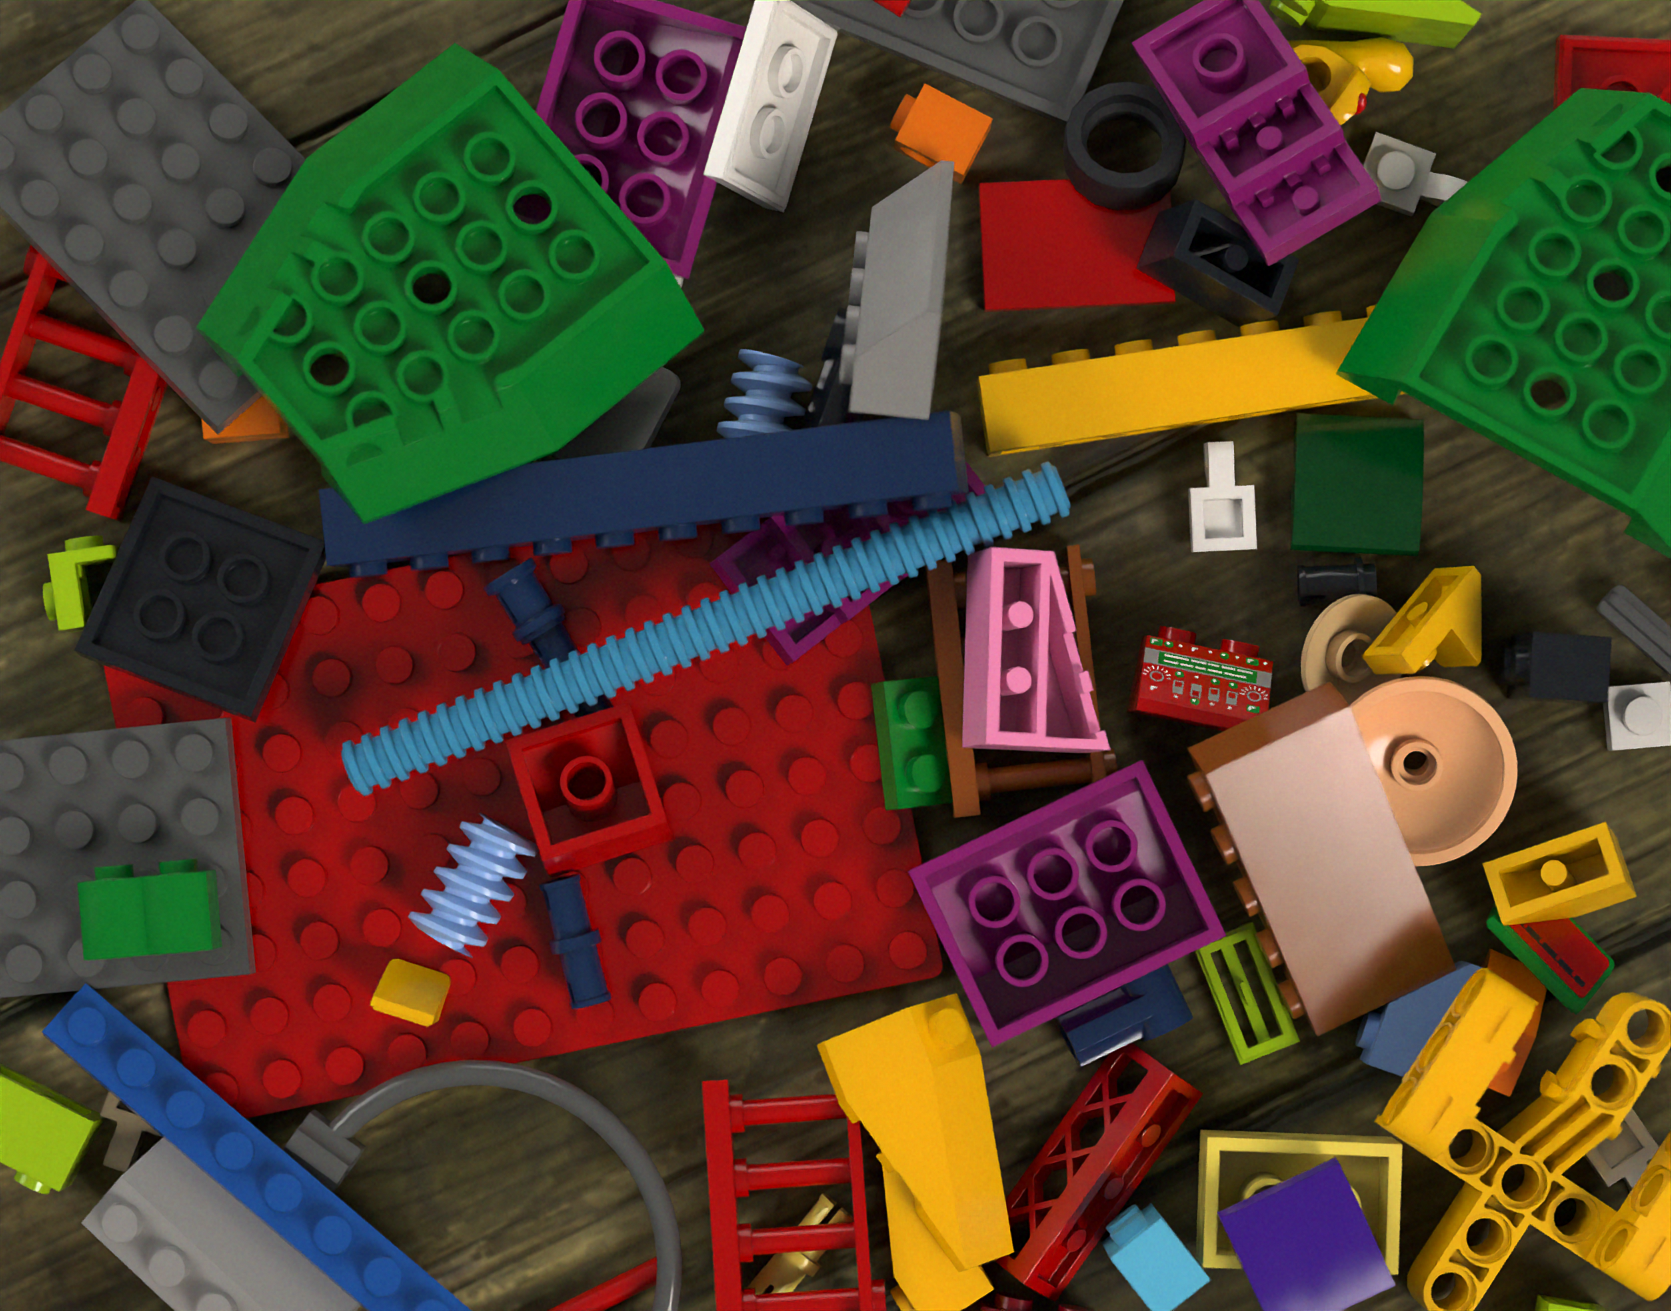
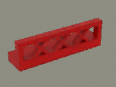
[995,1043,1203,1302]

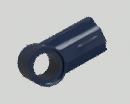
[1055,964,1193,1067]

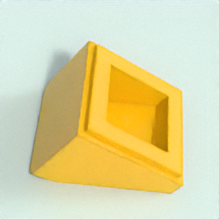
[370,959,451,1027]

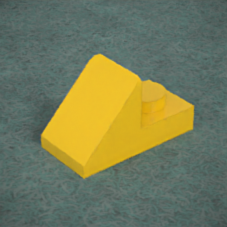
[1362,566,1482,674]

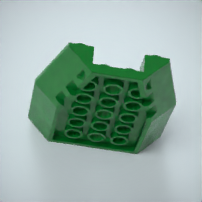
[196,43,705,524]
[1336,88,1671,559]

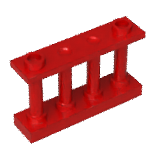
[0,245,168,522]
[702,1080,886,1311]

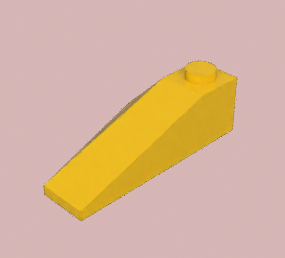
[817,993,1014,1272]

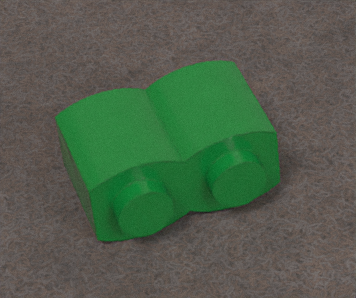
[77,858,222,960]

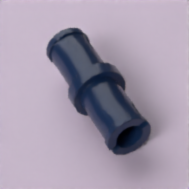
[539,874,612,1009]

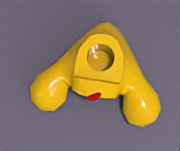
[1288,37,1414,125]

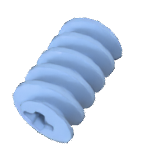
[717,349,813,439]
[408,813,539,958]

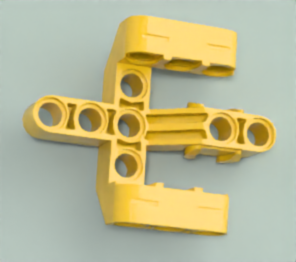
[1374,967,1671,1311]

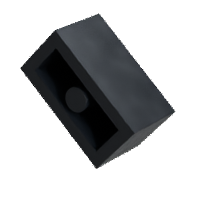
[1136,199,1299,327]
[1498,632,1612,704]

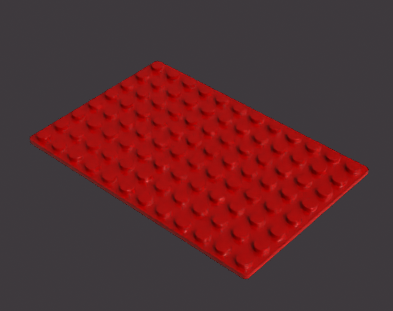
[103,517,943,1119]

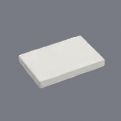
[703,0,838,212]

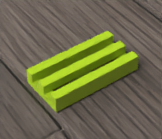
[1194,922,1300,1065]

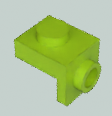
[43,535,120,633]

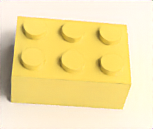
[1196,1130,1402,1275]

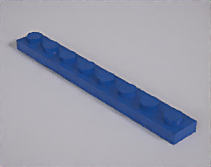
[42,983,472,1311]

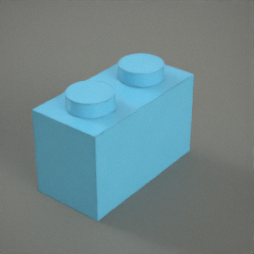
[1101,1203,1210,1311]

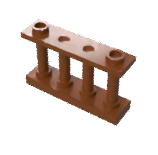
[925,545,1117,818]

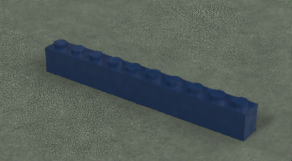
[319,411,969,578]

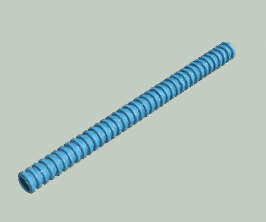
[341,461,1071,796]

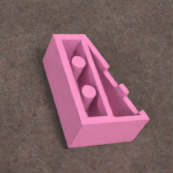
[962,547,1110,753]

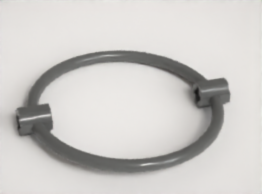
[283,1060,682,1311]

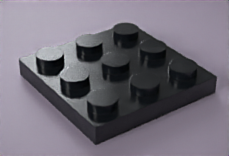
[75,477,326,723]

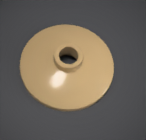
[1301,594,1402,705]

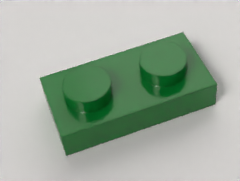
[871,676,953,810]

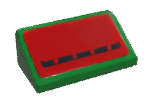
[1486,902,1615,1015]

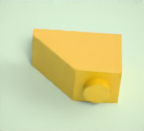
[1482,822,1637,926]

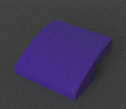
[1217,1157,1395,1311]

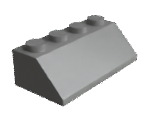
[839,160,954,420]
[82,1138,361,1311]

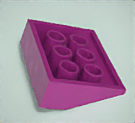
[513,0,747,280]
[908,760,1226,1047]

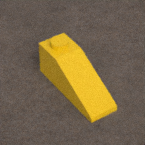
[880,1149,994,1311]

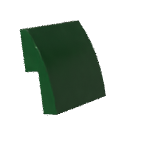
[1290,413,1424,556]

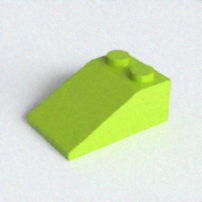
[1269,0,1482,48]

